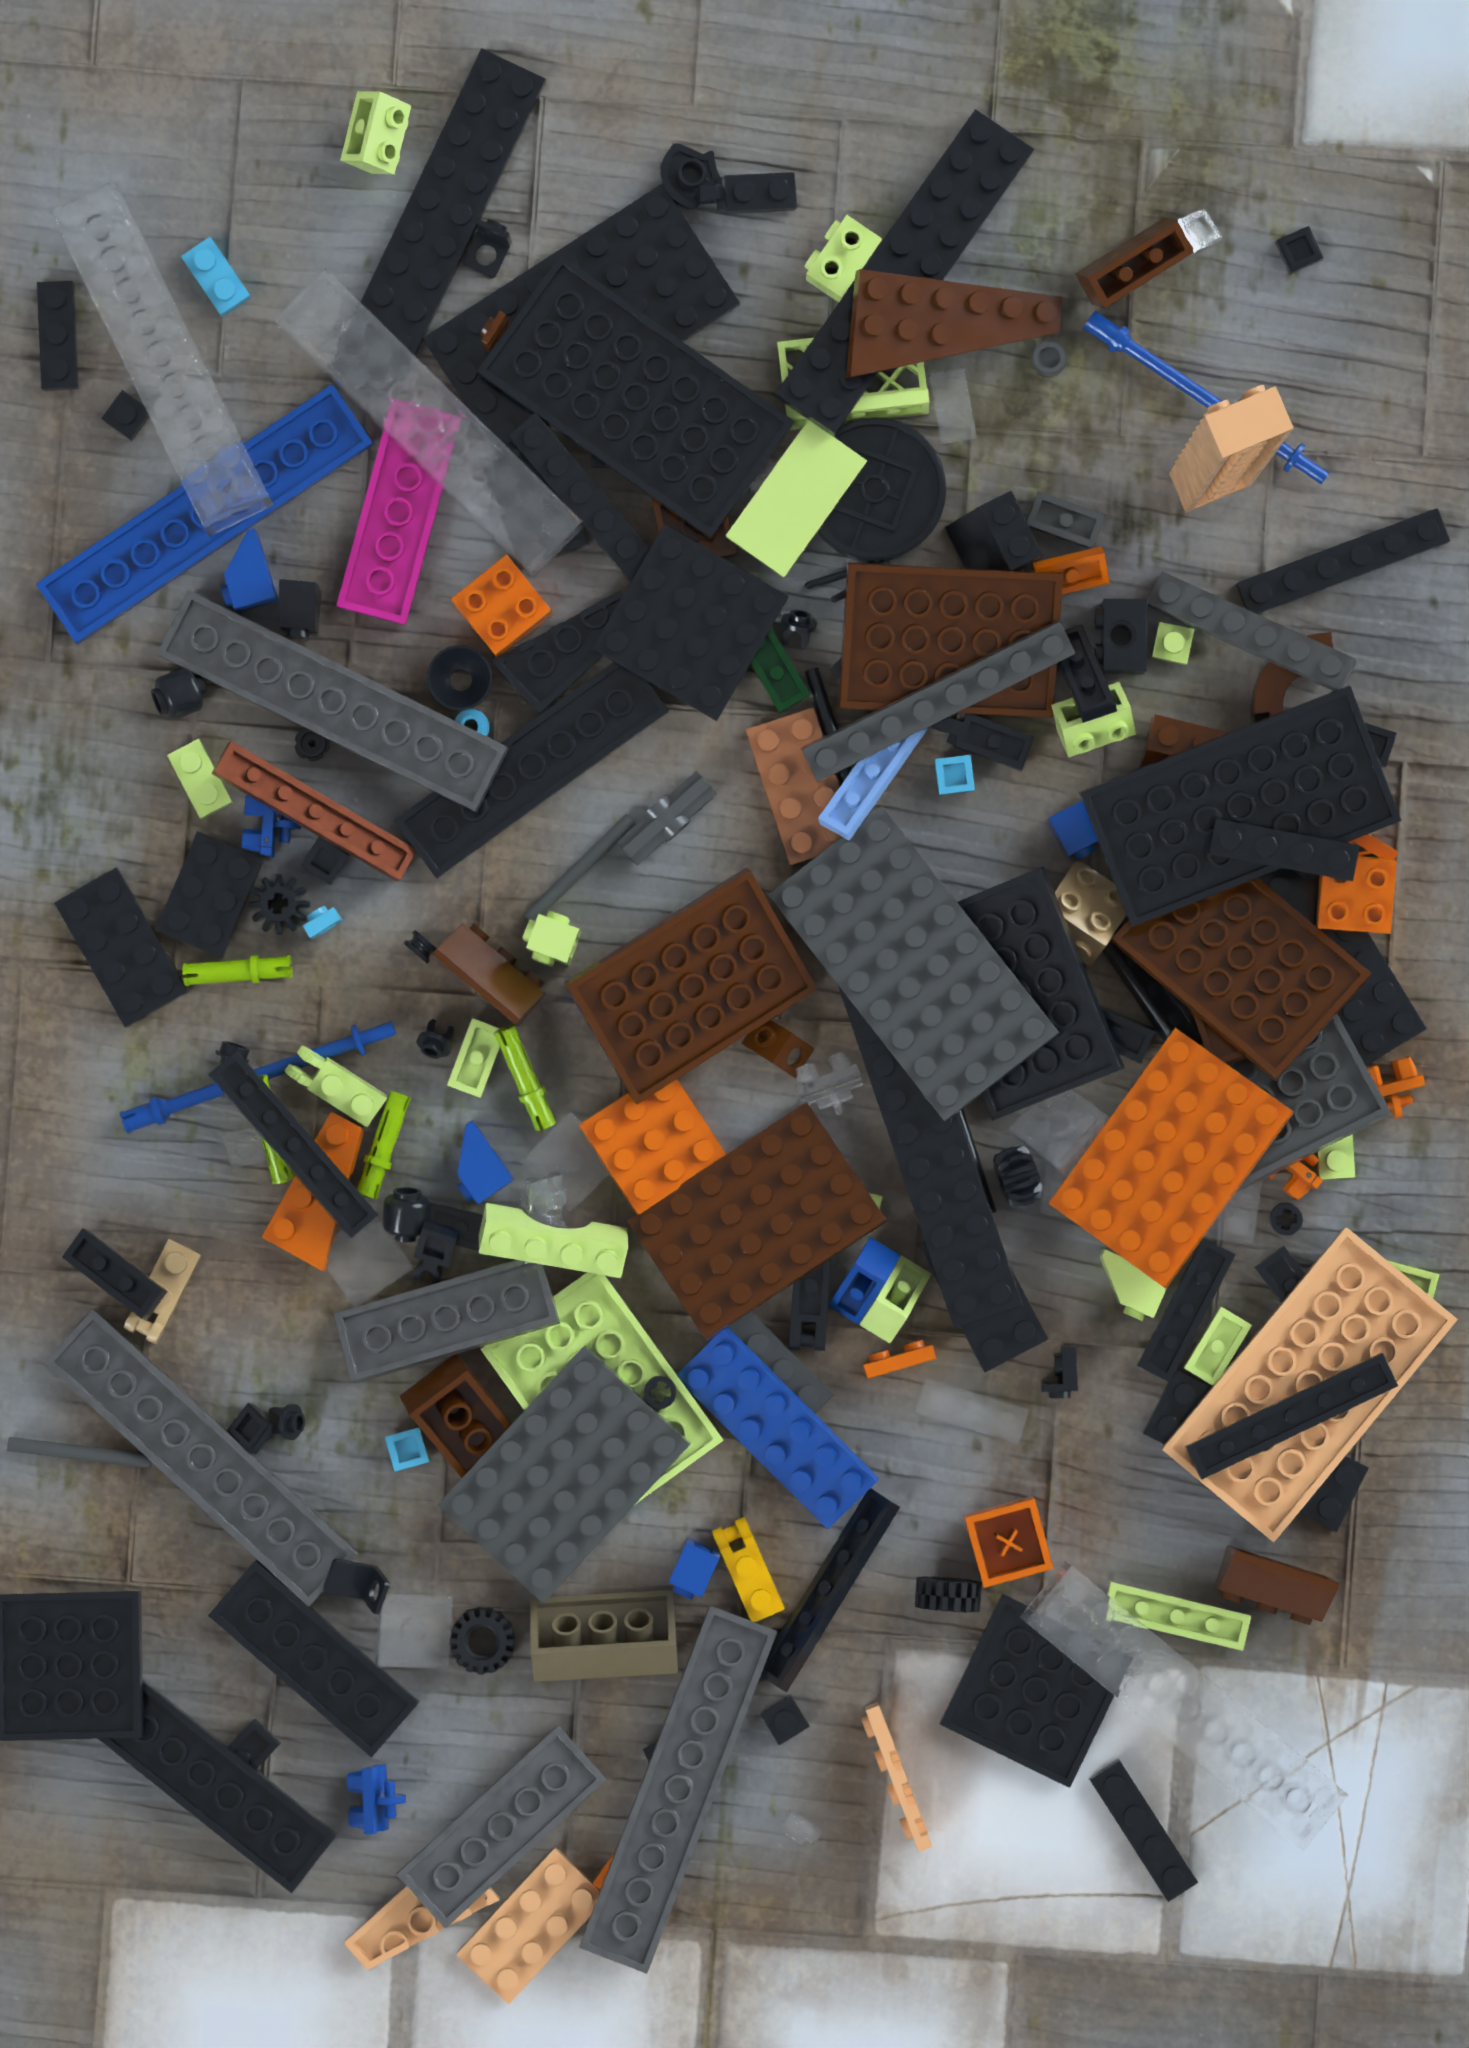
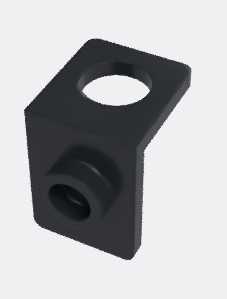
[463,219,512,278]
[323,1559,390,1615]

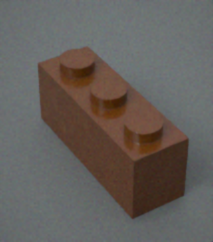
[1075,217,1194,309]

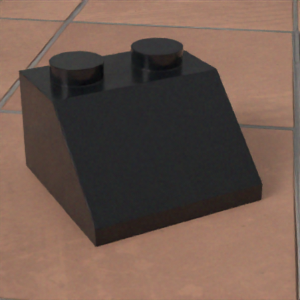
[945,491,1043,571]

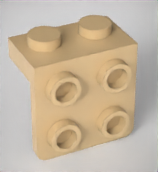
[1054,861,1126,967]

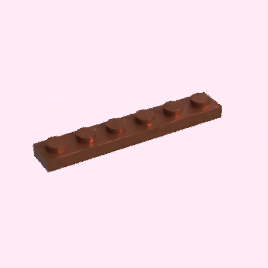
[211,741,416,882]

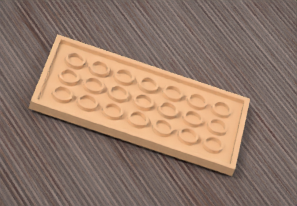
[1161,1227,1458,1543]

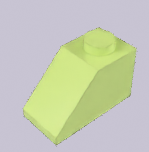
[1099,1249,1167,1321]
[860,1255,931,1343]

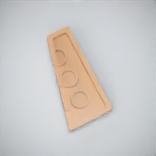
[861,1702,932,1852]
[344,1886,500,1970]

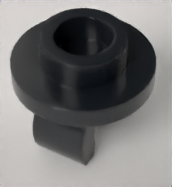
[781,610,817,648]
[416,1019,454,1059]
[269,1404,305,1440]

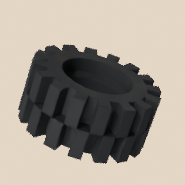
[915,1576,982,1613]
[449,1607,515,1675]

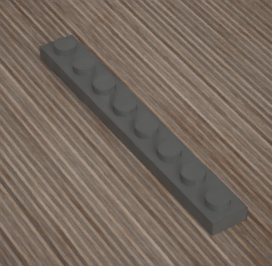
[801,620,1076,782]

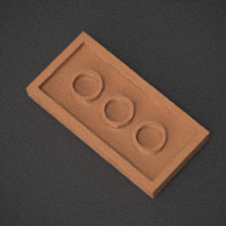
[745,707,842,866]

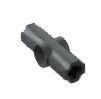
[617,771,717,866]

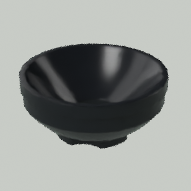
[427,645,493,711]

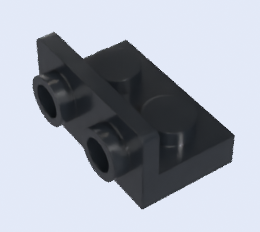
[1040,1344,1078,1399]

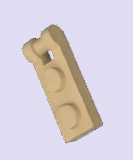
[123,1239,202,1345]

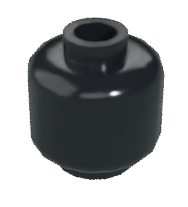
[151,668,207,720]
[383,1187,430,1242]

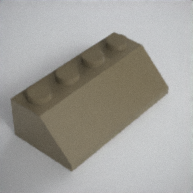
[530,1590,678,1682]

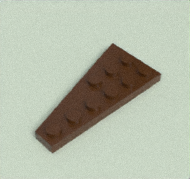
[846,269,1062,379]

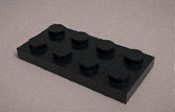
[54,867,189,1028]
[918,1241,1048,1373]

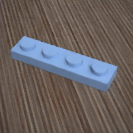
[818,727,928,841]

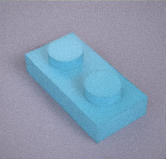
[181,237,251,317]

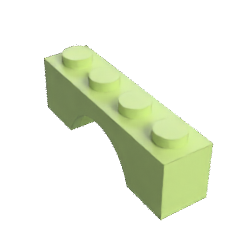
[479,1203,628,1278]

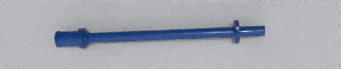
[1083,310,1329,484]
[120,1021,396,1134]

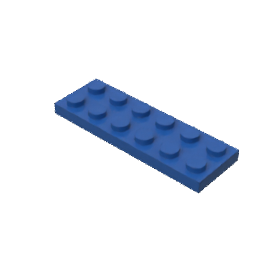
[677,1327,879,1529]

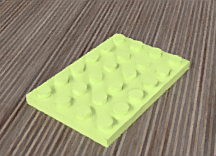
[480,1272,724,1504]

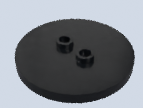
[817,417,946,562]

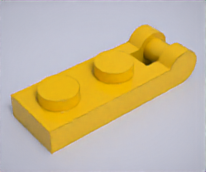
[712,1517,785,1623]

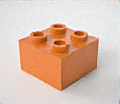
[451,554,553,658]
[1316,856,1397,934]
[963,1496,1054,1588]

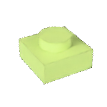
[1151,622,1194,665]

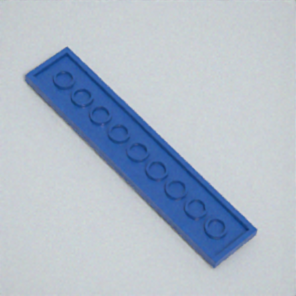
[36,384,374,645]

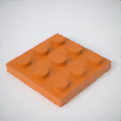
[578,1079,727,1215]

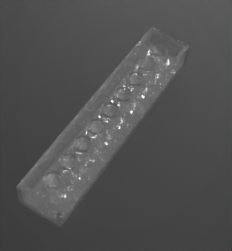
[50,180,274,536]
[275,268,584,578]
[1020,1561,1349,1851]

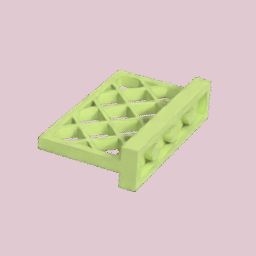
[777,338,930,430]

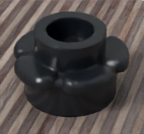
[295,728,330,761]
[215,1041,250,1063]

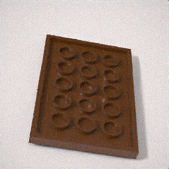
[838,563,1063,718]
[564,868,818,1104]
[1111,878,1371,1081]
[627,1102,887,1341]

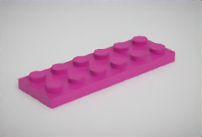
[336,399,462,626]

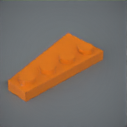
[262,1111,365,1273]

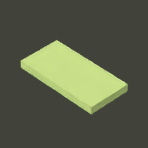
[725,420,867,579]

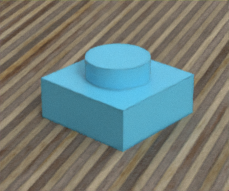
[934,755,975,796]
[303,906,343,940]
[385,1427,430,1472]

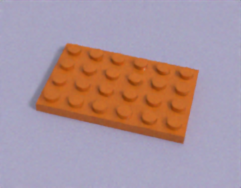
[1048,1028,1294,1289]

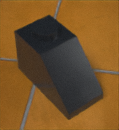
[279,579,322,639]

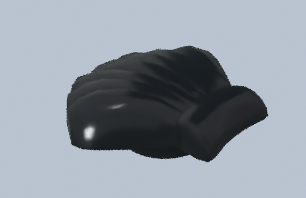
[661,143,720,209]

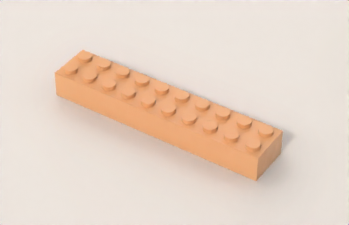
[1169,385,1294,513]

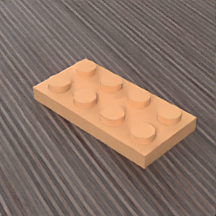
[456,1847,600,2004]

